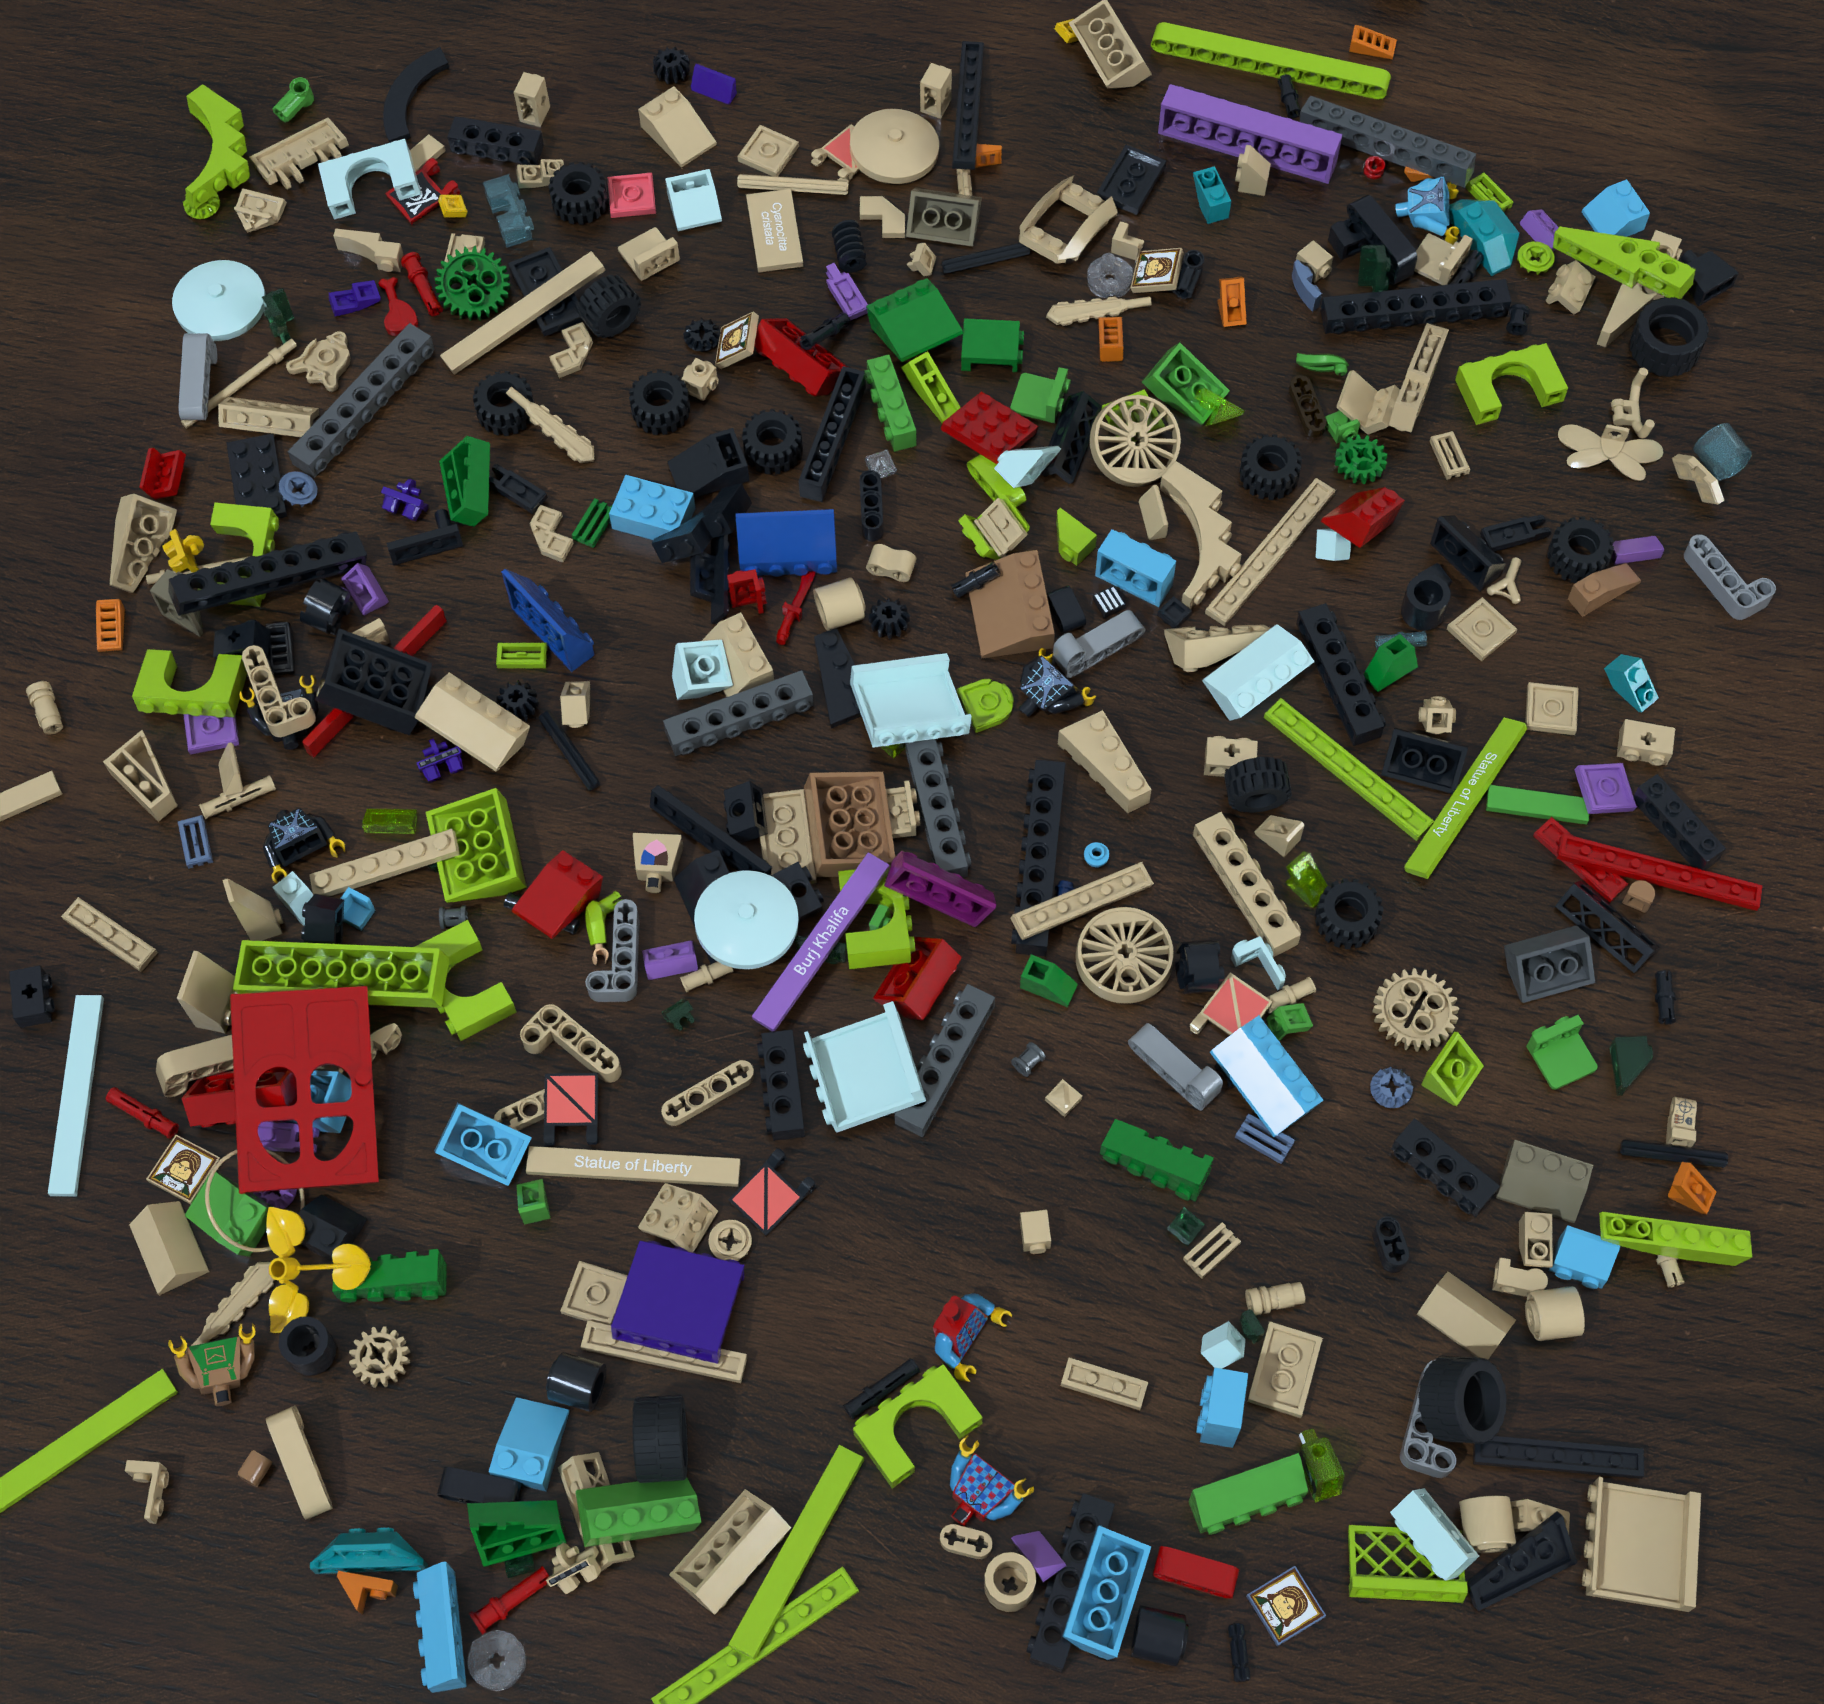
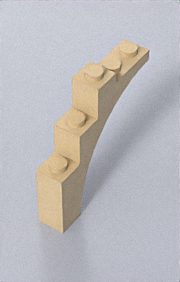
[1160,461,1242,609]

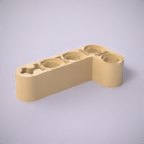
[242,645,316,737]
[520,1004,622,1083]
[156,1035,233,1097]
[266,1405,333,1520]

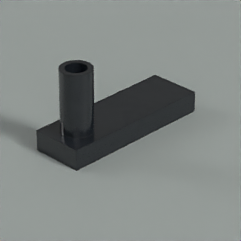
[387,509,463,566]

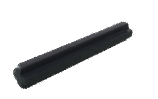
[942,242,1030,273]
[539,711,600,791]
[1620,1139,1728,1168]

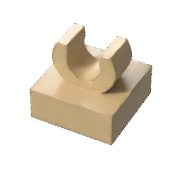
[907,243,936,276]

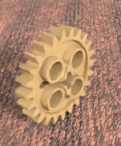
[1372,968,1459,1052]

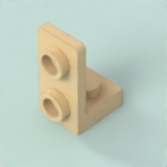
[125,1460,169,1524]
[1510,1499,1570,1534]

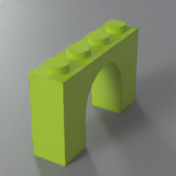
[1455,343,1568,425]
[198,502,279,607]
[132,649,248,718]
[838,865,915,969]
[415,920,516,1041]
[853,1364,983,1488]

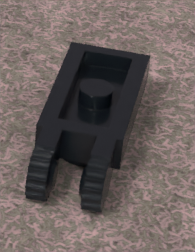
[489,464,548,514]
[1480,515,1552,552]

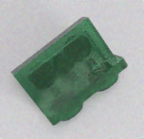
[1358,245,1391,292]
[262,288,294,344]

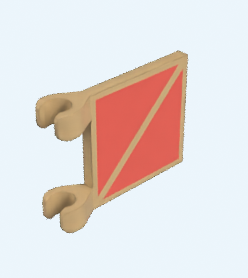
[811,124,860,182]
[1190,972,1273,1035]

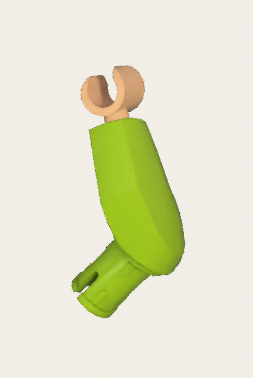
[585,891,623,965]

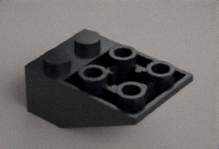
[667,428,749,498]

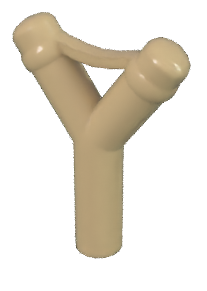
[1487,558,1521,604]

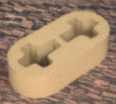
[940,1524,992,1559]

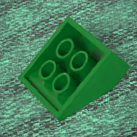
[866,278,963,362]

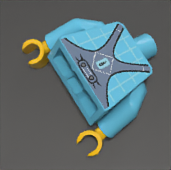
[1396,177,1459,245]

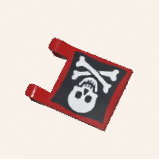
[385,158,461,224]

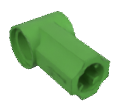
[272,77,314,123]

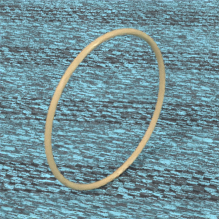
[205,1149,305,1252]

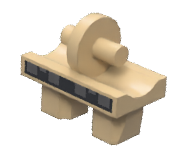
[546,1543,602,1594]

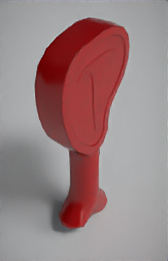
[378,277,418,336]

